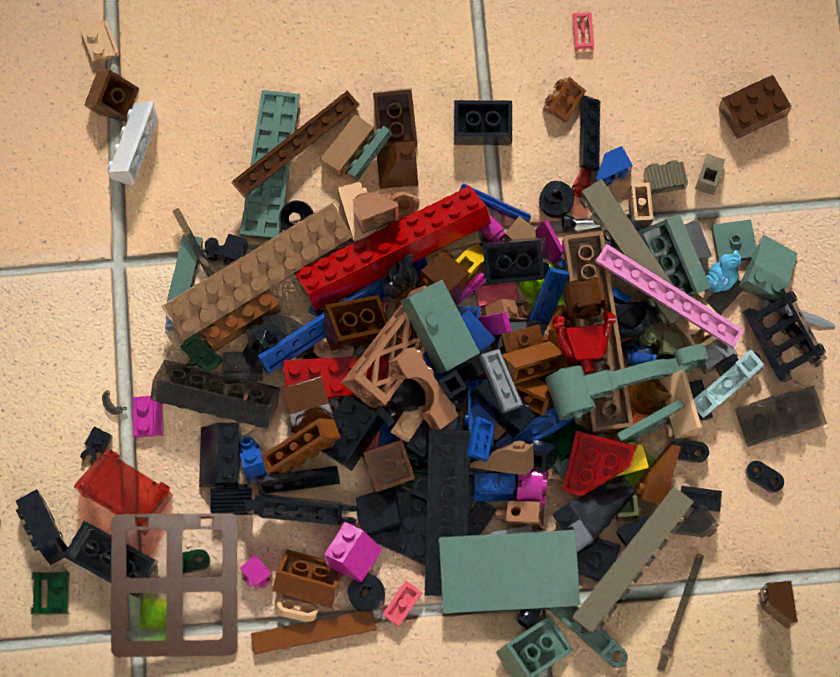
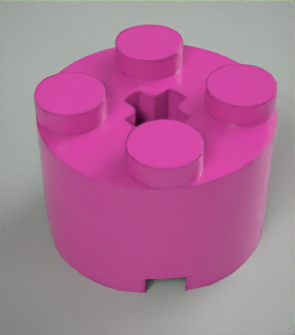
[517,469,547,506]

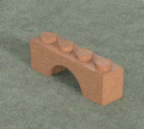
[388,347,459,430]

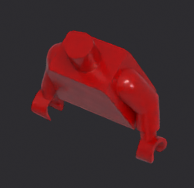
[552,312,616,374]

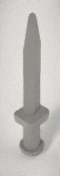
[762,299,836,328]

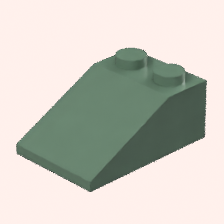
[739,235,798,303]
[495,616,573,677]

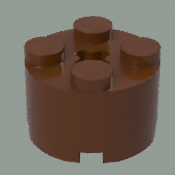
[564,277,609,319]

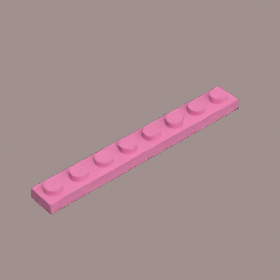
[595,244,745,349]

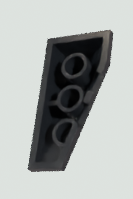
[552,475,635,553]

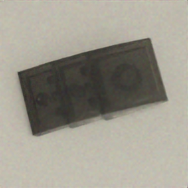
[735,385,828,447]

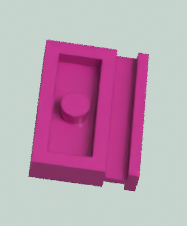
[133,395,164,438]

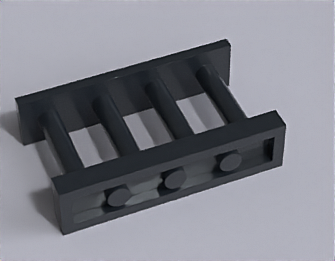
[743,288,827,382]

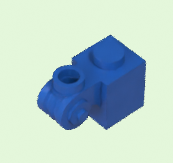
[240,436,267,484]

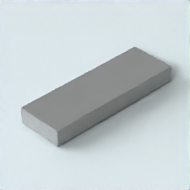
[479,349,523,413]

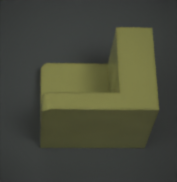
[616,495,639,522]

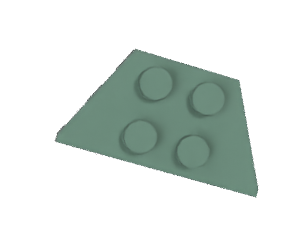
[616,399,684,443]

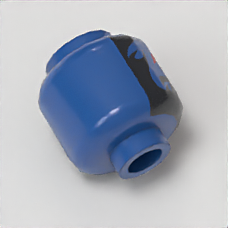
[626,345,657,367]

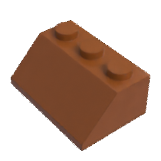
[272,549,343,608]

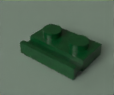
[543,420,590,461]

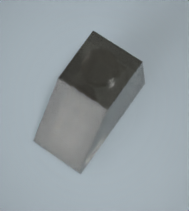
[674,504,719,538]

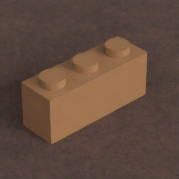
[320,115,374,178]

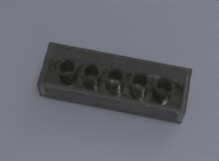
[150,360,280,429]

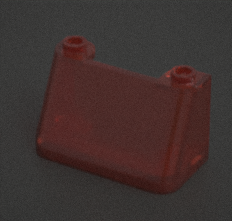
[73,450,173,536]

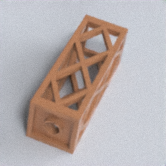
[341,285,427,409]

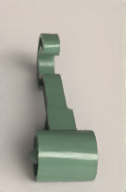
[545,344,710,421]

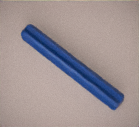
[459,184,531,223]

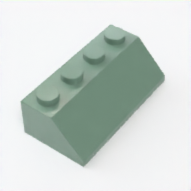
[637,214,710,296]

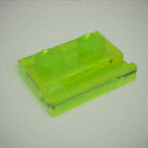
[139,599,183,631]

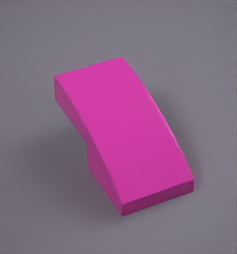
[478,312,512,336]

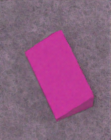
[535,220,564,265]

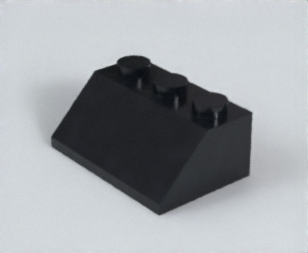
[199,423,241,487]

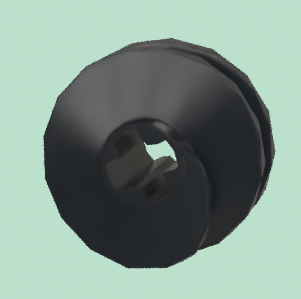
[539,180,575,218]
[348,574,385,612]

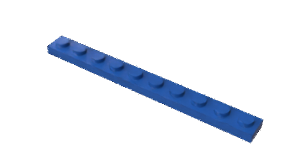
[258,257,428,374]

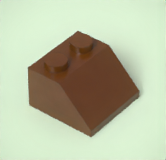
[84,69,139,122]
[415,251,470,305]
[282,376,333,433]
[758,580,798,628]

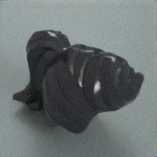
[381,254,419,299]

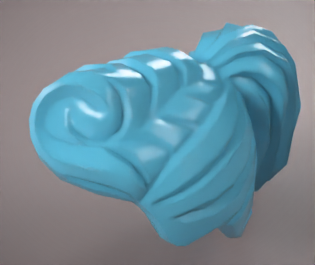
[706,250,741,292]

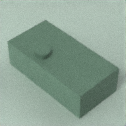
[400,280,480,374]

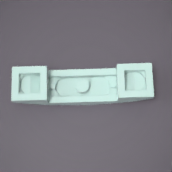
[694,349,765,418]

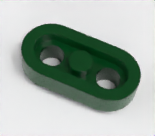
[182,549,211,574]

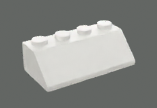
[107,101,159,186]

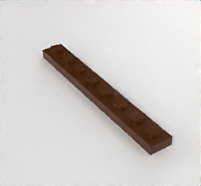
[231,90,360,198]

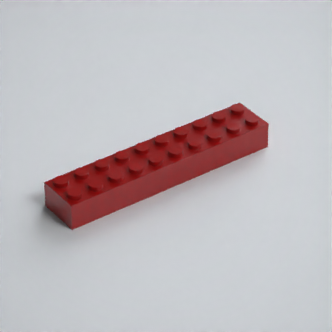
[295,186,491,311]

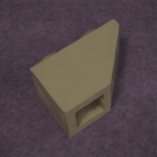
[695,154,725,195]

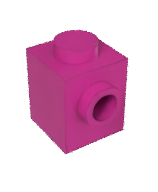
[240,555,273,590]

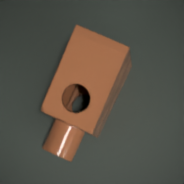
[496,501,544,530]

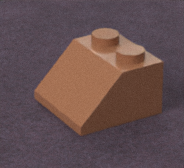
[352,192,399,234]

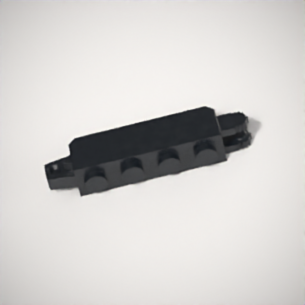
[243,494,358,525]

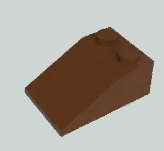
[373,88,418,149]

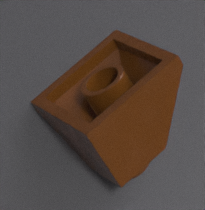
[377,141,418,189]

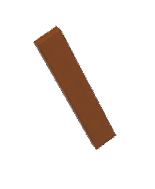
[251,611,377,654]

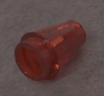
[572,168,592,198]

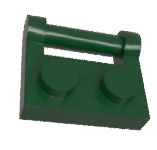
[31,572,70,615]

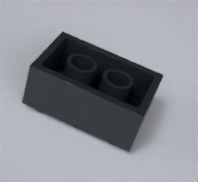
[454,100,512,145]
[482,237,549,284]
[320,395,385,471]

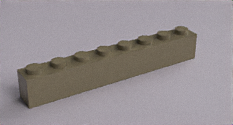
[580,179,683,327]
[571,487,694,634]

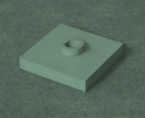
[712,219,757,262]

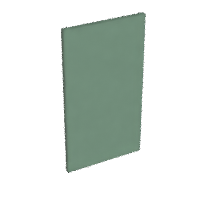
[438,530,581,613]

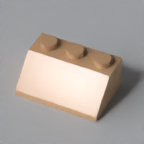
[659,369,701,441]

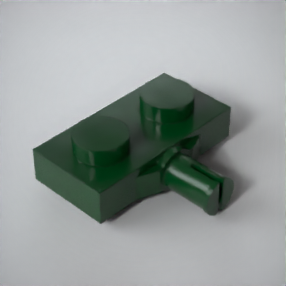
[180,334,223,375]

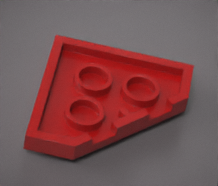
[562,431,637,496]

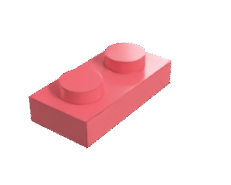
[382,581,423,627]

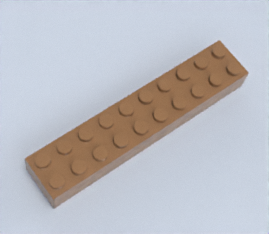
[161,203,353,340]
[562,231,634,435]

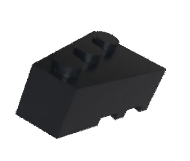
[15,489,68,565]

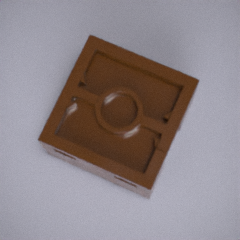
[361,439,415,492]

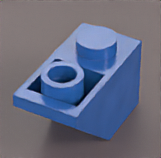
[595,146,633,186]

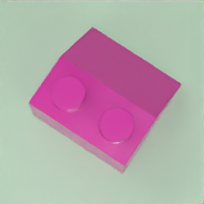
[324,522,382,583]

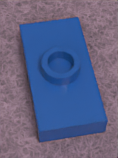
[466,416,496,462]

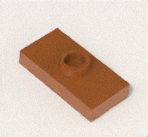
[500,325,544,354]

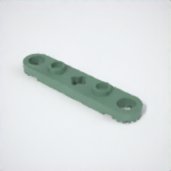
[547,606,628,668]

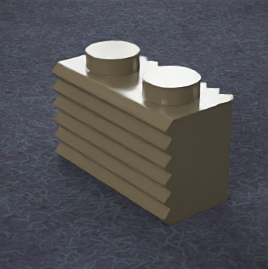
[644,160,688,195]

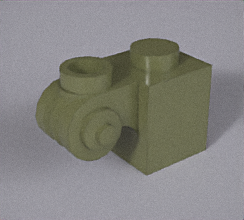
[638,325,682,360]

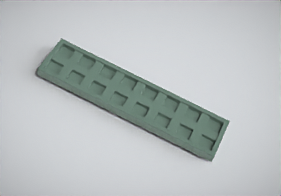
[240,90,300,240]

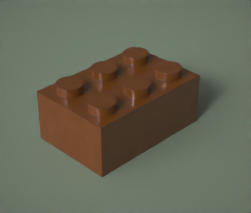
[719,75,792,139]

